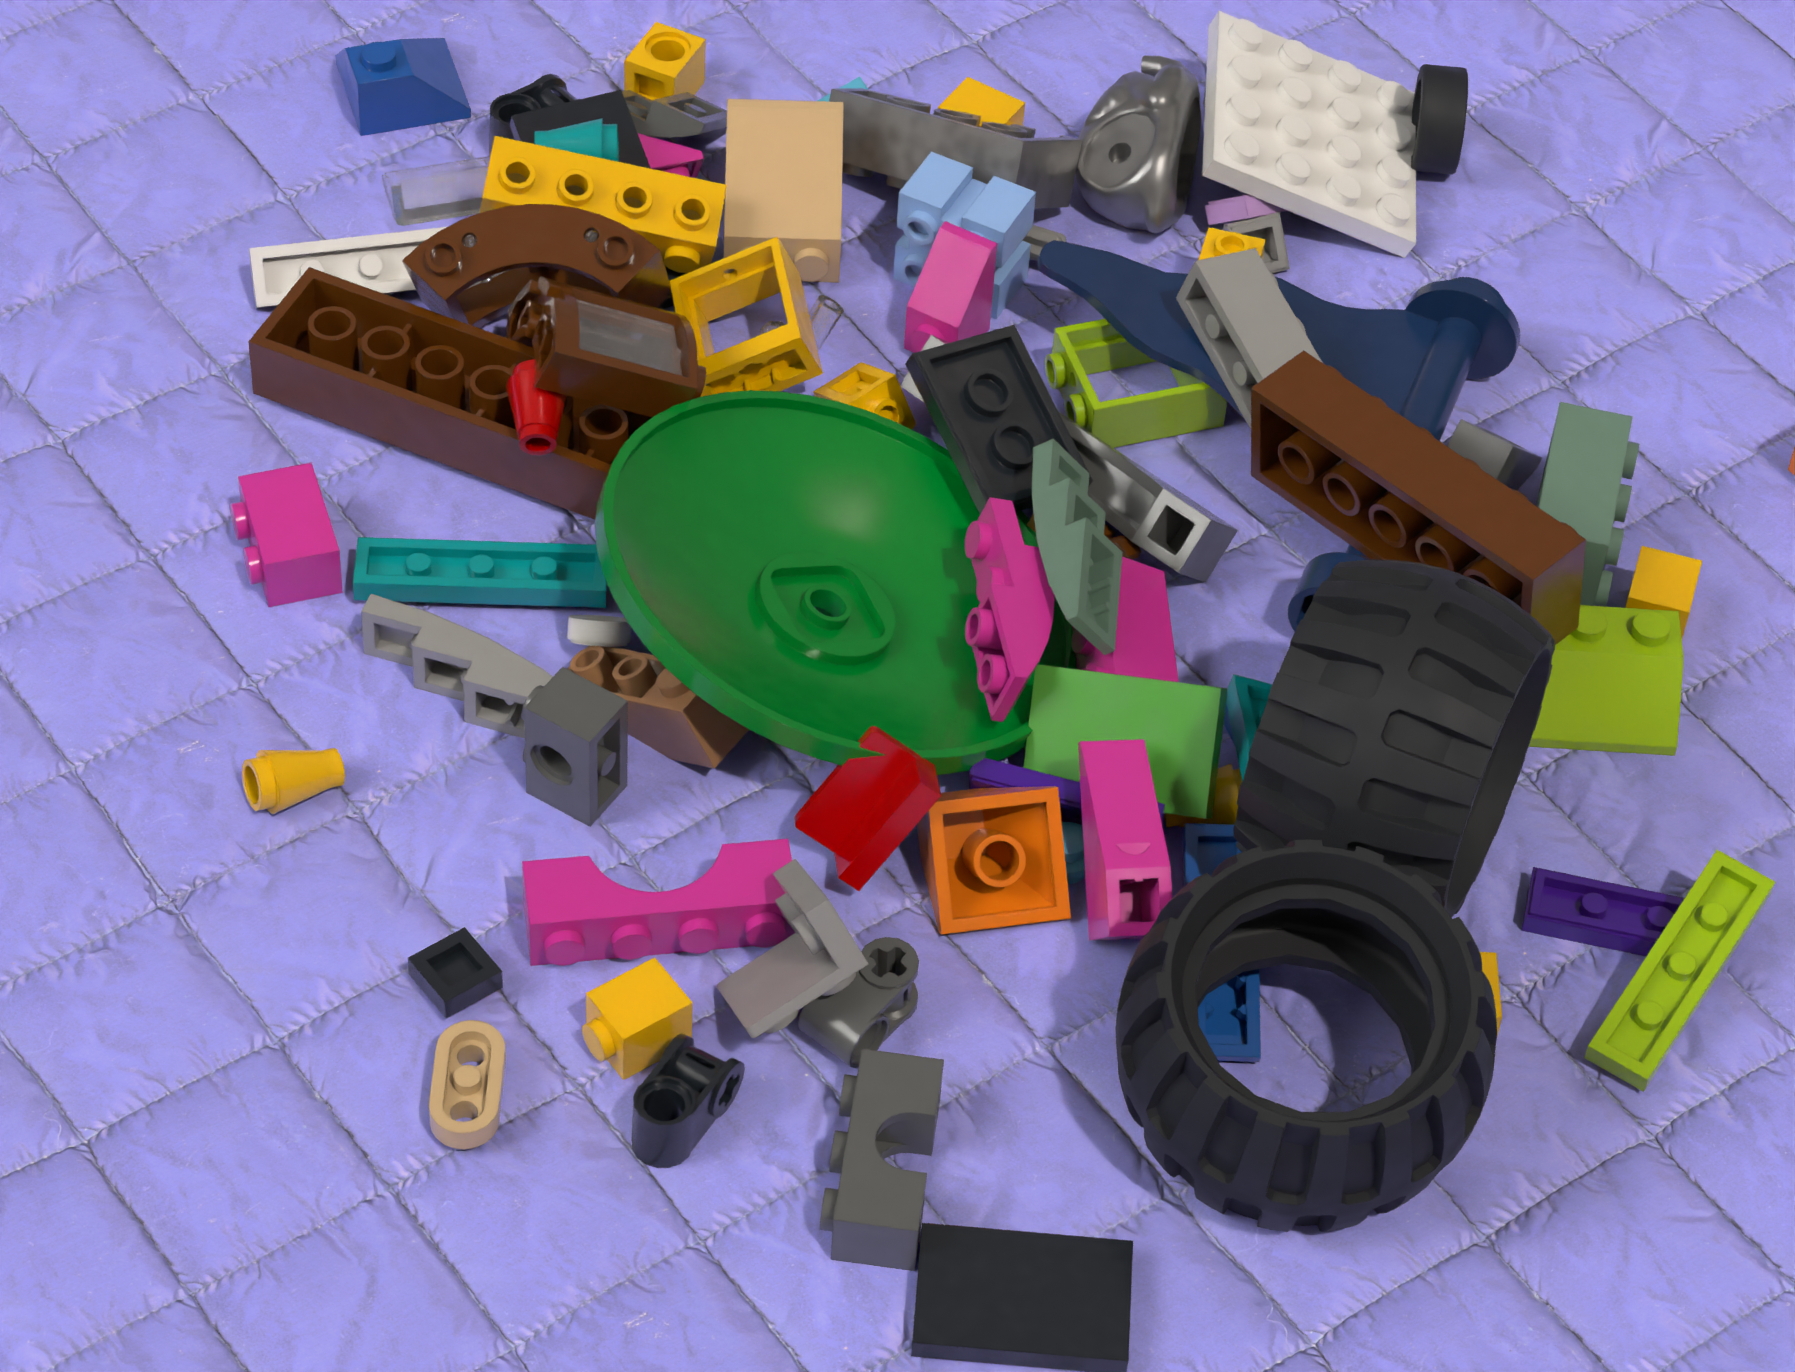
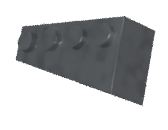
[829,88,1082,209]

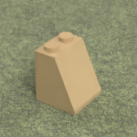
[723,99,843,283]

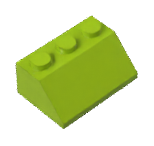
[1529,605,1684,756]

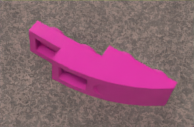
[965,497,1055,722]

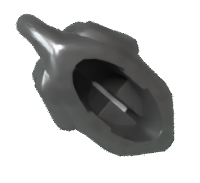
[1075,56,1202,233]

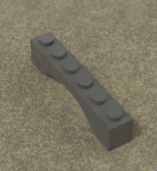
[900,335,1238,582]

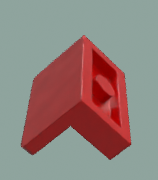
[794,726,941,891]

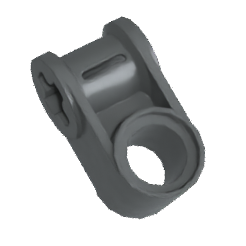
[798,937,919,1068]

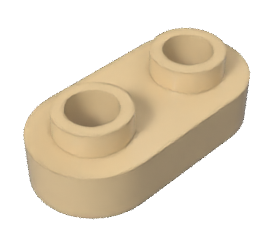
[429,1020,506,1149]

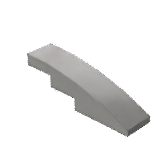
[361,594,553,738]

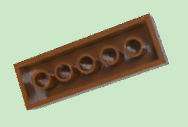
[1251,350,1586,645]

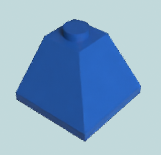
[335,38,471,136]

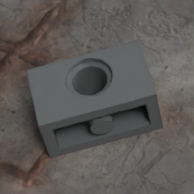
[522,667,628,827]

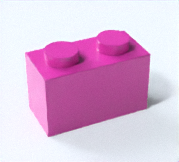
[230,462,343,607]

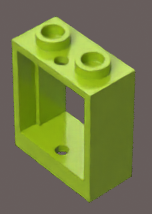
[1045,319,1227,448]

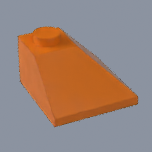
[917,786,1071,935]

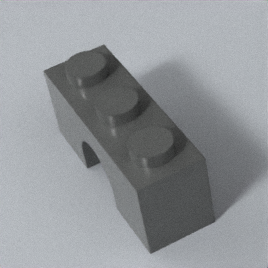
[820,1049,944,1271]

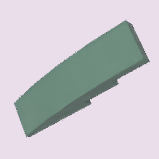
[1032,439,1123,655]

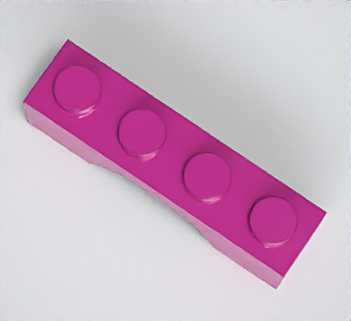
[522,839,795,966]

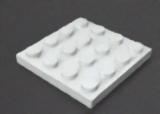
[1202,11,1416,258]

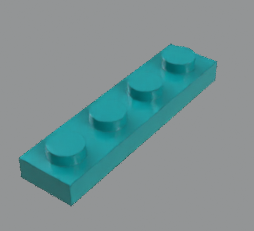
[353,537,607,608]

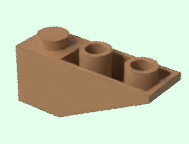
[567,645,749,769]

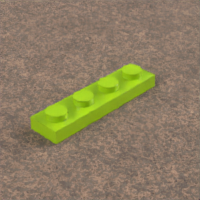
[1584,850,1775,1092]

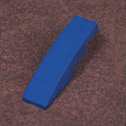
[1182,823,1261,1062]

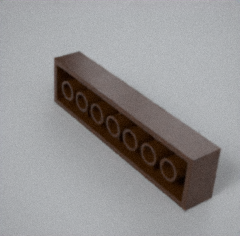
[248,267,652,520]

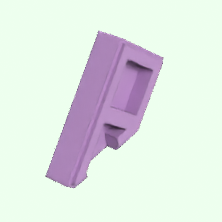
[1205,194,1287,225]

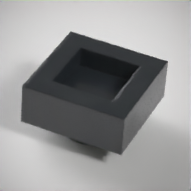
[408,927,503,1018]

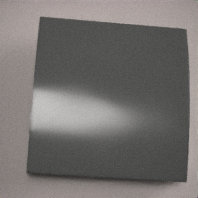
[622,90,727,137]

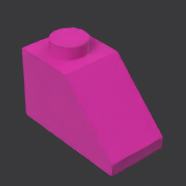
[904,221,997,353]

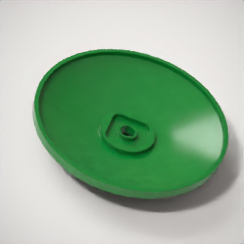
[595,390,1077,775]

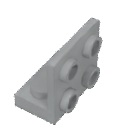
[716,859,869,1038]

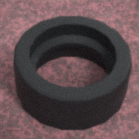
[1411,64,1468,175]

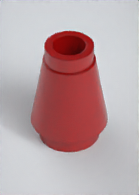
[506,359,566,455]

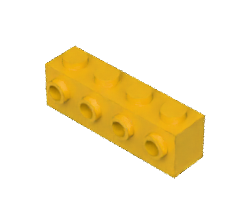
[479,136,727,273]

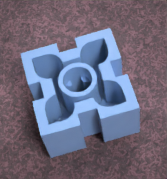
[893,151,1036,320]

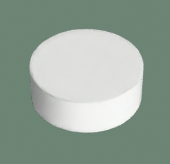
[567,615,631,647]

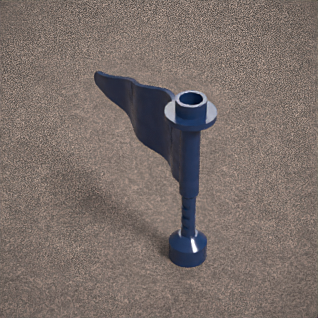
[1038,240,1520,632]

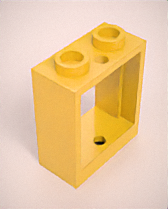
[669,236,823,397]

